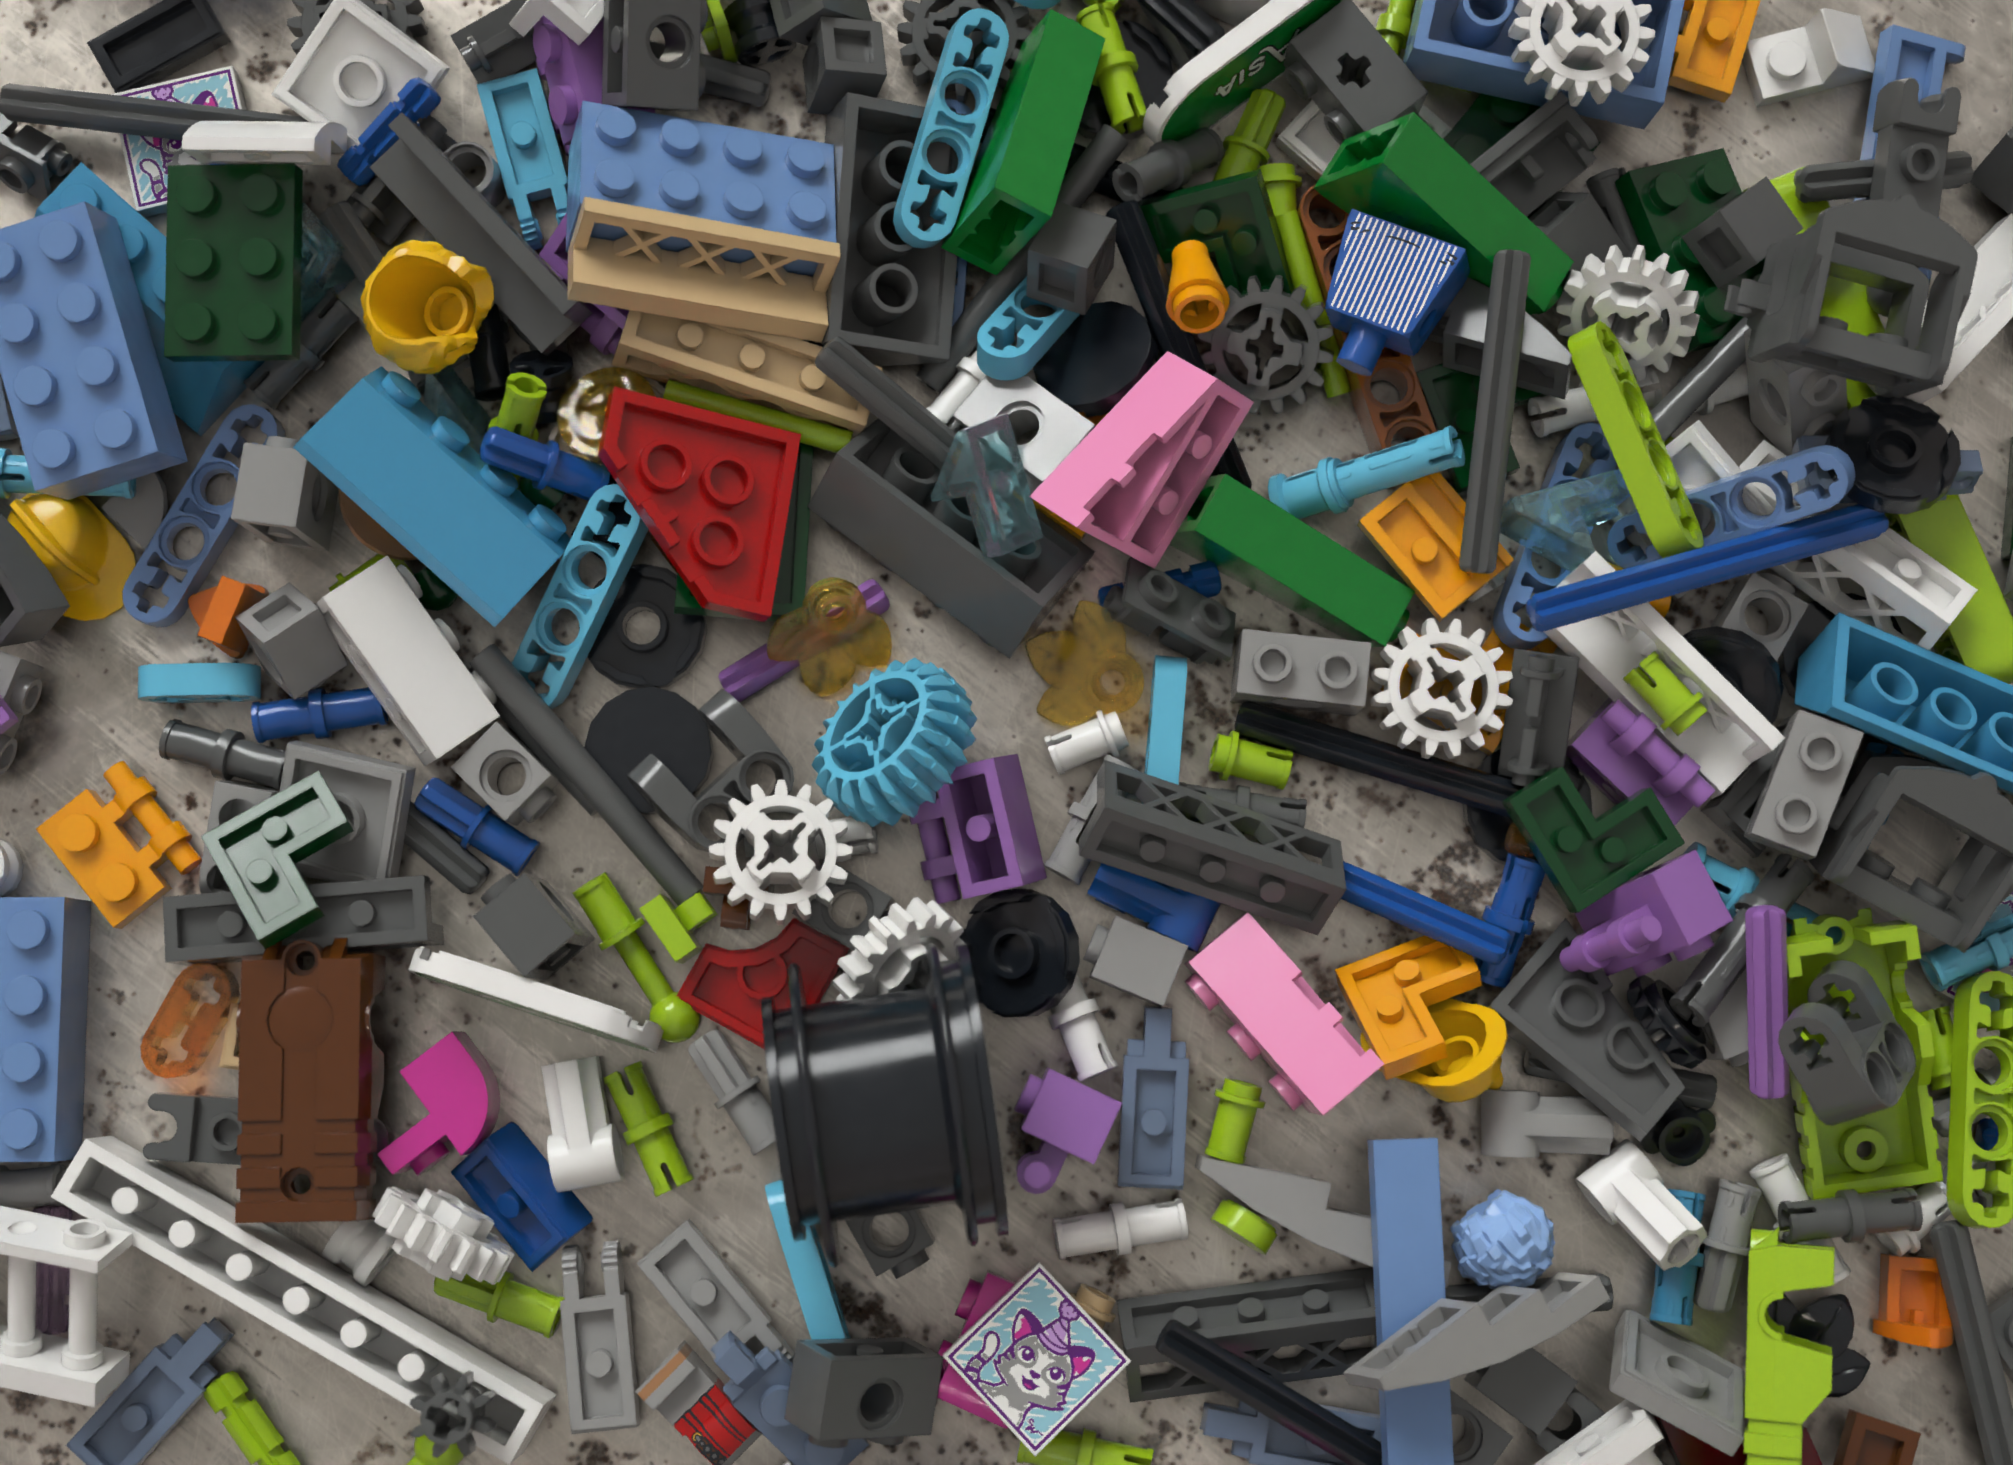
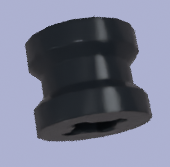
[724,0,797,66]
[510,350,577,424]

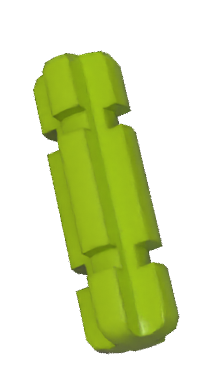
[203,1371,301,1465]

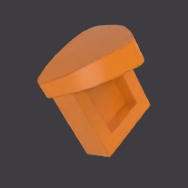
[188,575,269,659]
[1872,1253,1954,1349]

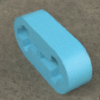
[138,663,261,703]

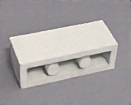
[315,555,500,766]

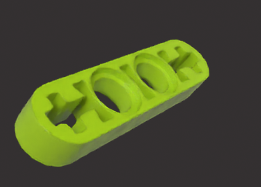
[1568,321,1704,558]
[1946,971,2013,1229]

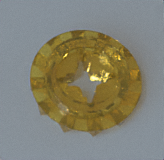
[557,367,656,463]

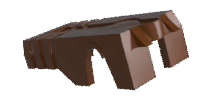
[235,937,386,1223]

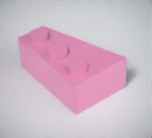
[1029,351,1254,569]
[1184,912,1385,1116]

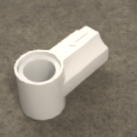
[541,1056,624,1193]
[1575,1139,1707,1271]

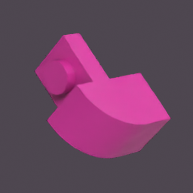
[377,1031,500,1176]

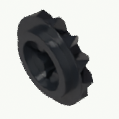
[1627,975,1707,1070]

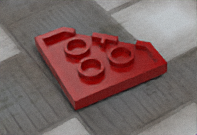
[598,386,801,622]

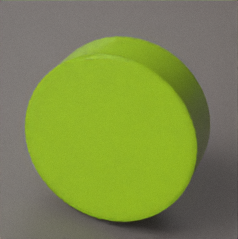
[1210,1199,1278,1255]

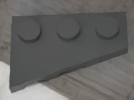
[1488,918,1685,1142]

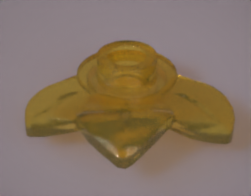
[767,577,892,697]
[1025,600,1145,726]

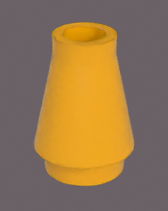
[1166,240,1230,334]

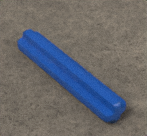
[1341,861,1512,965]

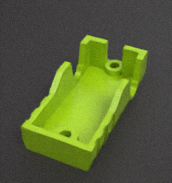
[1787,908,1944,1200]
[1744,1226,1835,1465]

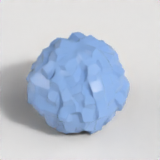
[1450,1189,1555,1290]

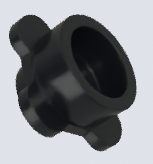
[1640,1097,1716,1166]

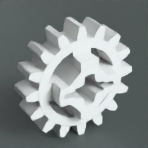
[1508,0,1655,107]
[1556,245,1700,381]
[1370,618,1513,759]
[709,780,852,925]
[833,897,966,1001]
[372,1186,515,1285]

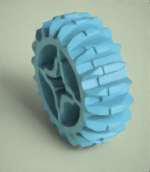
[812,657,978,827]

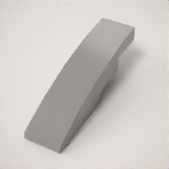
[1195,1154,1452,1288]
[1343,1272,1610,1391]

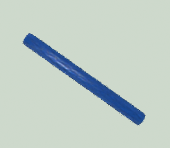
[1526,504,1889,632]

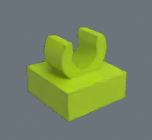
[639,892,718,964]

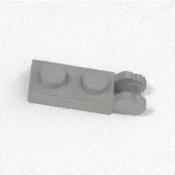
[637,1219,795,1363]
[560,1241,640,1434]

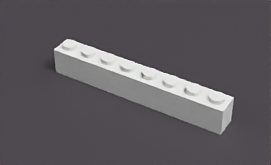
[51,1136,557,1465]

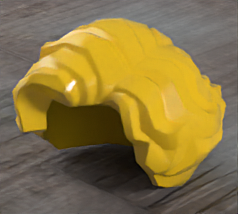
[360,240,494,374]

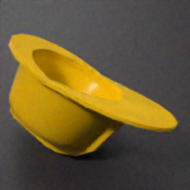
[7,493,136,621]
[1360,998,1508,1103]

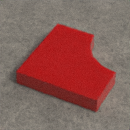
[677,918,851,1050]

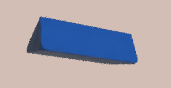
[451,1122,593,1272]

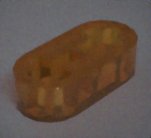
[140,963,240,1078]

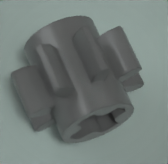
[409,1371,497,1458]

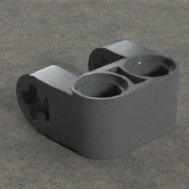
[626,689,794,852]
[1778,960,1916,1126]

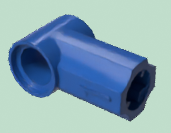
[1087,863,1221,953]

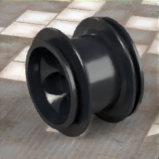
[762,943,1009,1268]

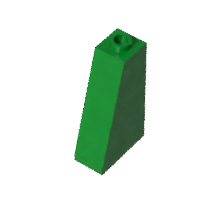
[941,9,1105,275]
[1314,112,1574,315]
[1169,474,1415,647]

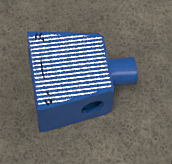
[1325,209,1470,376]

